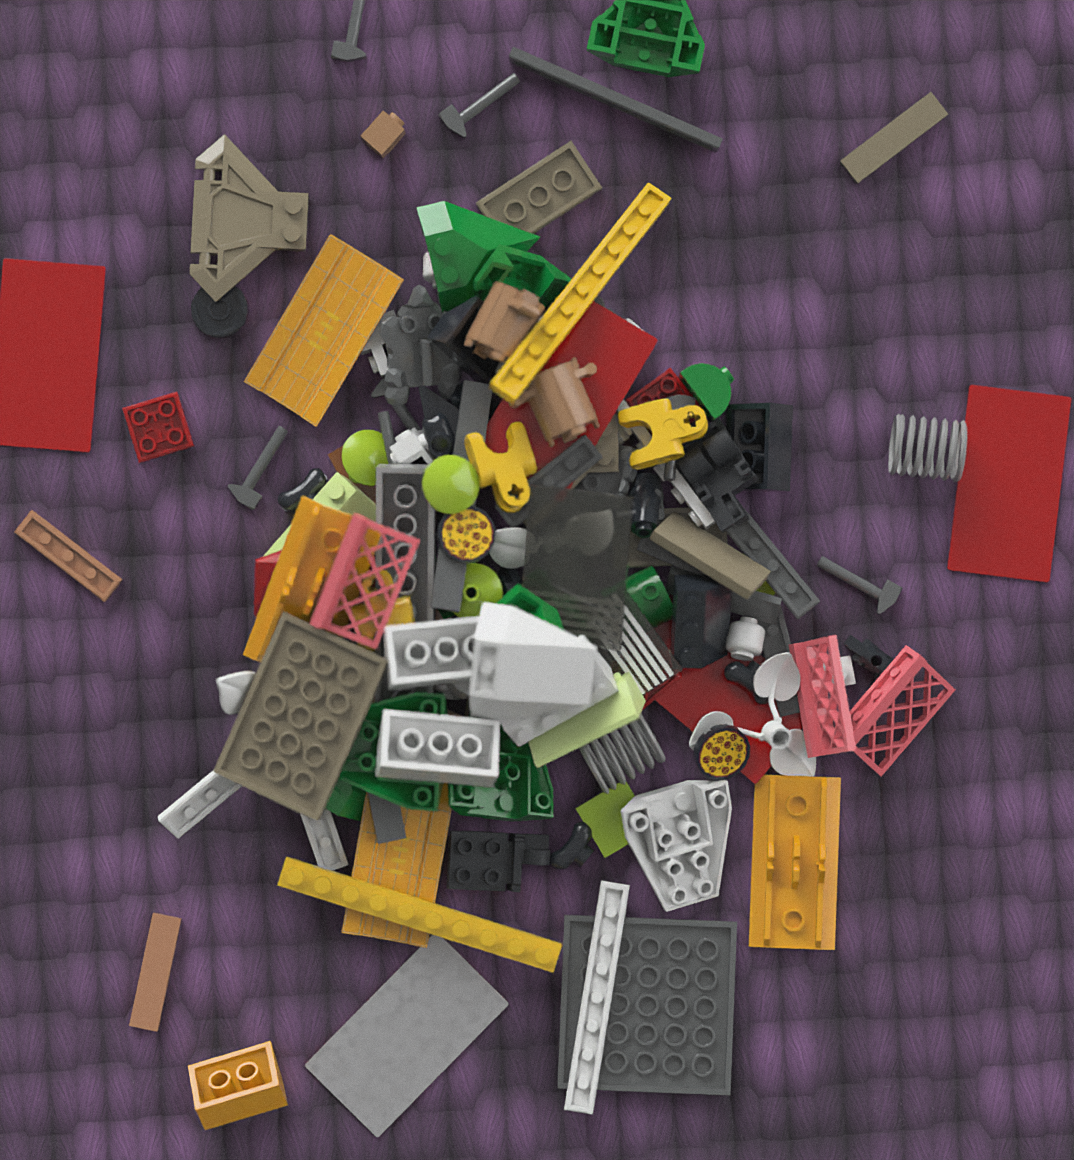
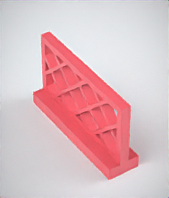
[310,513,420,649]
[789,635,856,758]
[841,645,956,777]

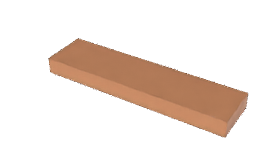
[14,510,123,602]
[129,912,182,1032]

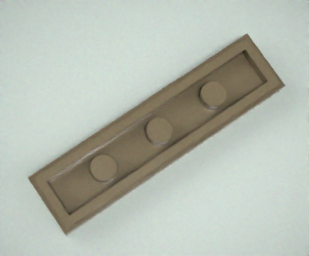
[840,92,948,184]

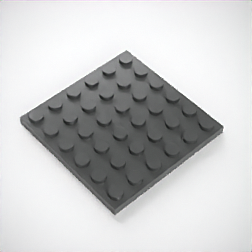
[558,914,737,1095]

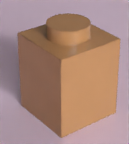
[360,111,406,159]

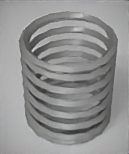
[888,414,967,482]
[579,714,666,794]

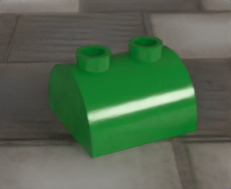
[678,363,734,422]
[600,565,673,640]

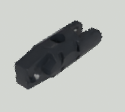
[843,635,894,679]

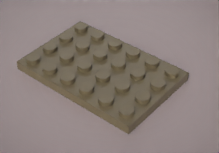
[213,612,388,821]

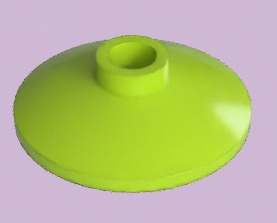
[453,563,503,618]

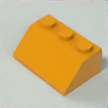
[188,1041,288,1130]

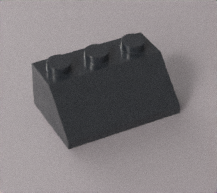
[427,296,500,392]
[726,403,793,492]
[670,575,732,668]

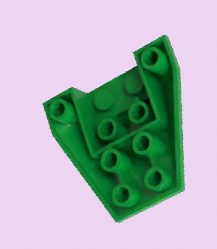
[338,692,448,812]
[448,708,553,822]

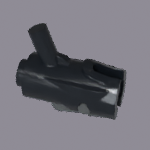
[612,473,665,538]

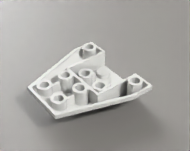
[469,602,597,721]
[621,780,732,912]

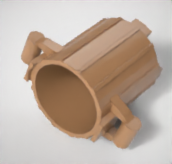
[464,282,545,362]
[508,357,599,448]

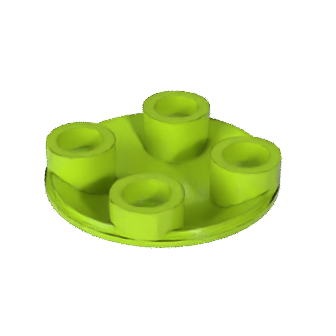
[342,430,388,486]
[422,455,479,514]

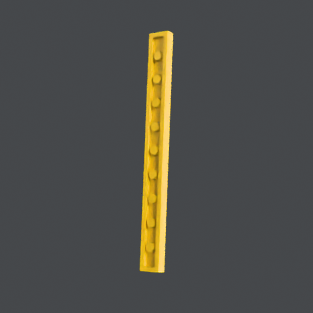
[489,182,671,404]
[277,857,562,972]

